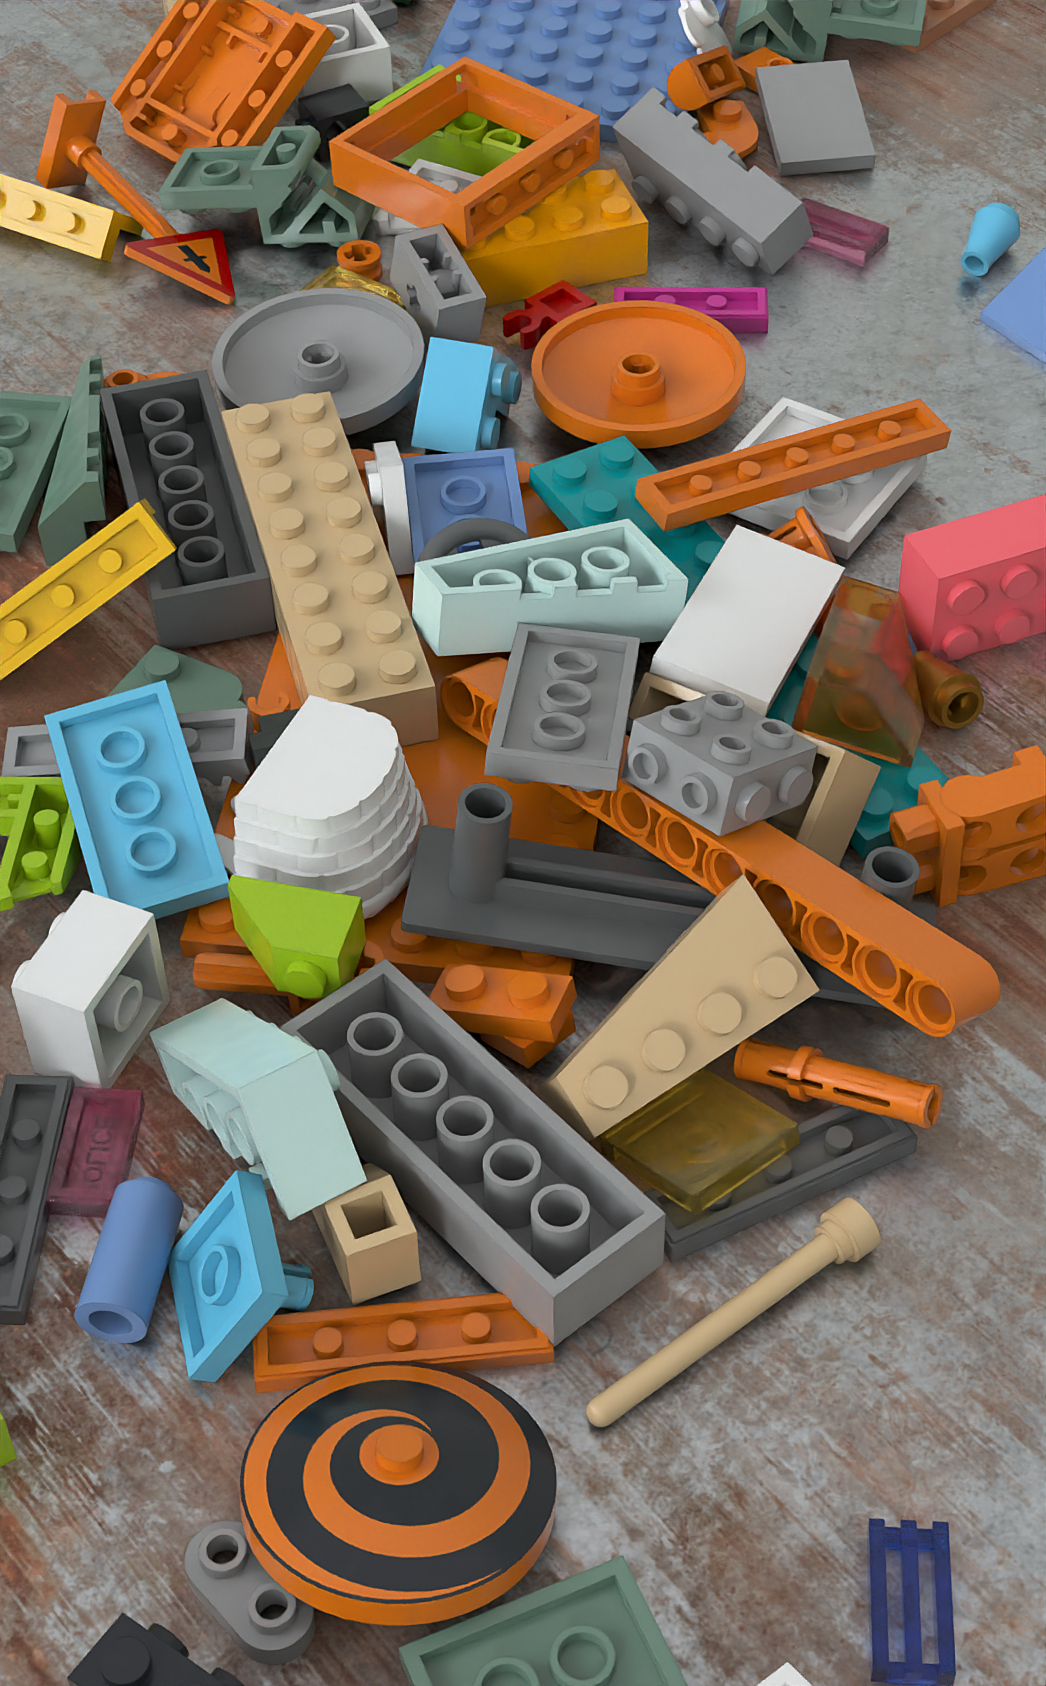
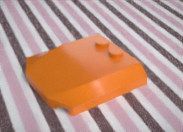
[110,0,336,166]

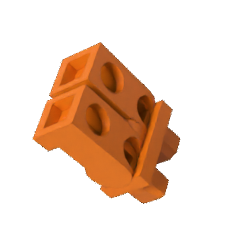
[889,745,1046,908]

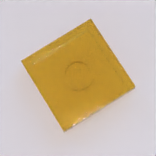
[599,1067,800,1216]

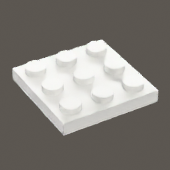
[728,397,927,560]

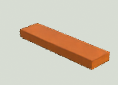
[253,1292,554,1393]

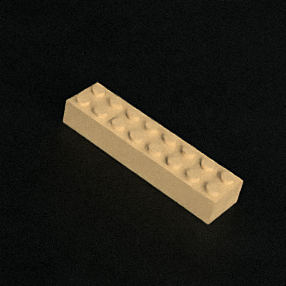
[221,391,439,747]

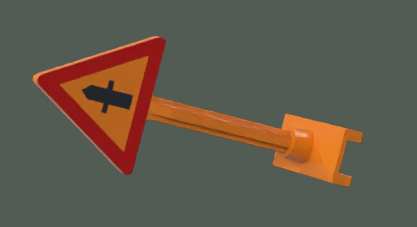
[36,90,235,305]

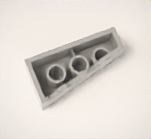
[612,87,814,276]

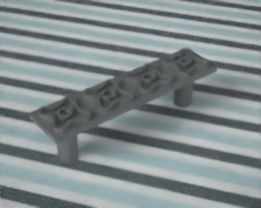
[401,783,936,1008]

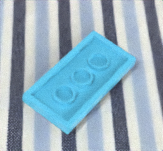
[44,680,229,919]

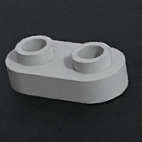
[184,1520,316,1665]

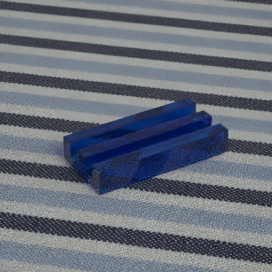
[867,1518,956,1686]

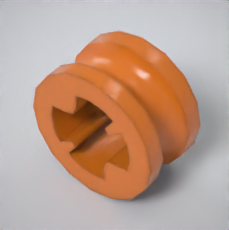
[337,240,383,287]

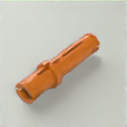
[734,1036,943,1130]

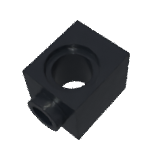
[295,84,370,163]

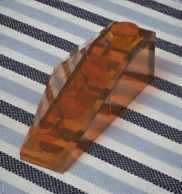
[791,575,925,768]

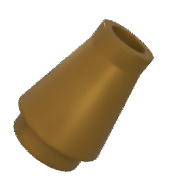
[904,650,984,729]

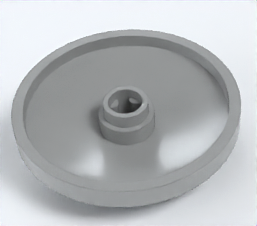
[212,288,426,435]

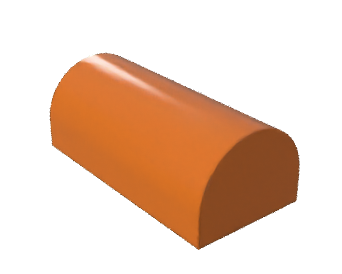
[667,45,746,111]

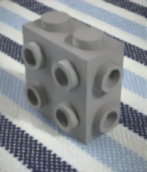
[621,691,818,837]

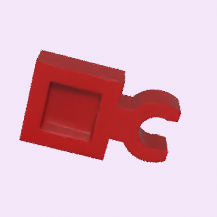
[503,280,597,350]

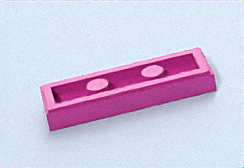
[614,287,769,333]

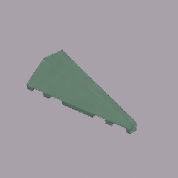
[38,355,109,566]

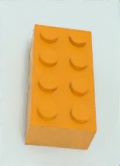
[456,169,648,308]

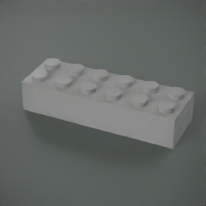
[278,959,666,1347]

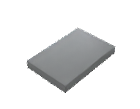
[755,60,876,176]

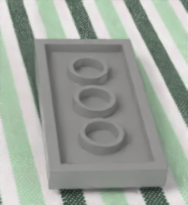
[484,623,640,792]

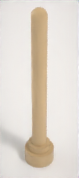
[586,1197,881,1427]

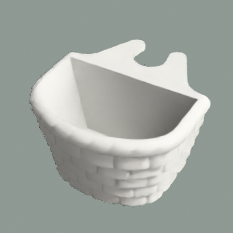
[214,695,429,920]

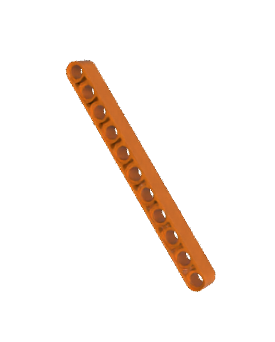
[440,657,1000,1037]

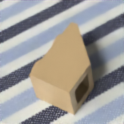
[312,1162,421,1305]

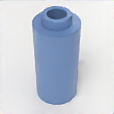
[74,1176,184,1343]

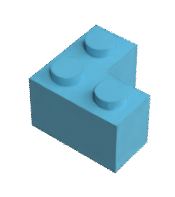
[411,337,522,455]

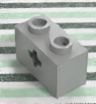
[390,224,487,346]

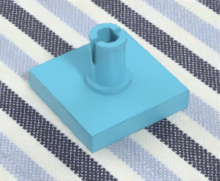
[167,1170,314,1382]

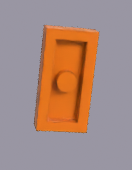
[429,962,577,1043]

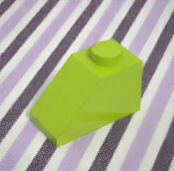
[228,875,366,999]

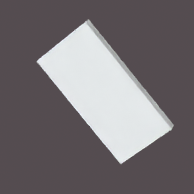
[649,525,845,717]

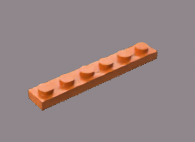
[635,398,952,532]

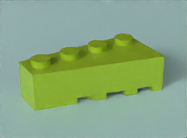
[369,64,535,176]

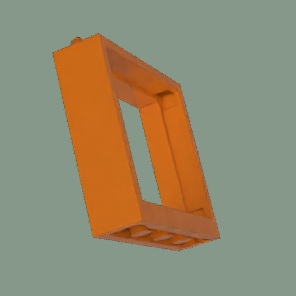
[329,56,600,250]

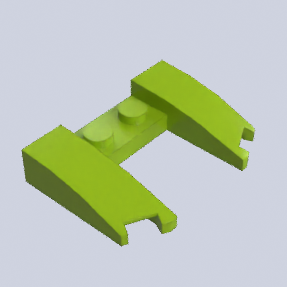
[0,776,83,912]

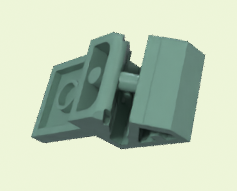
[733,0,927,63]
[158,125,376,248]

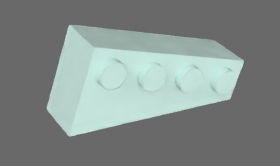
[412,519,688,656]
[149,998,367,1221]

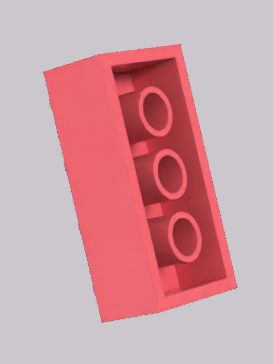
[895,494,1046,662]

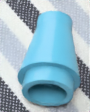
[960,203,1020,276]

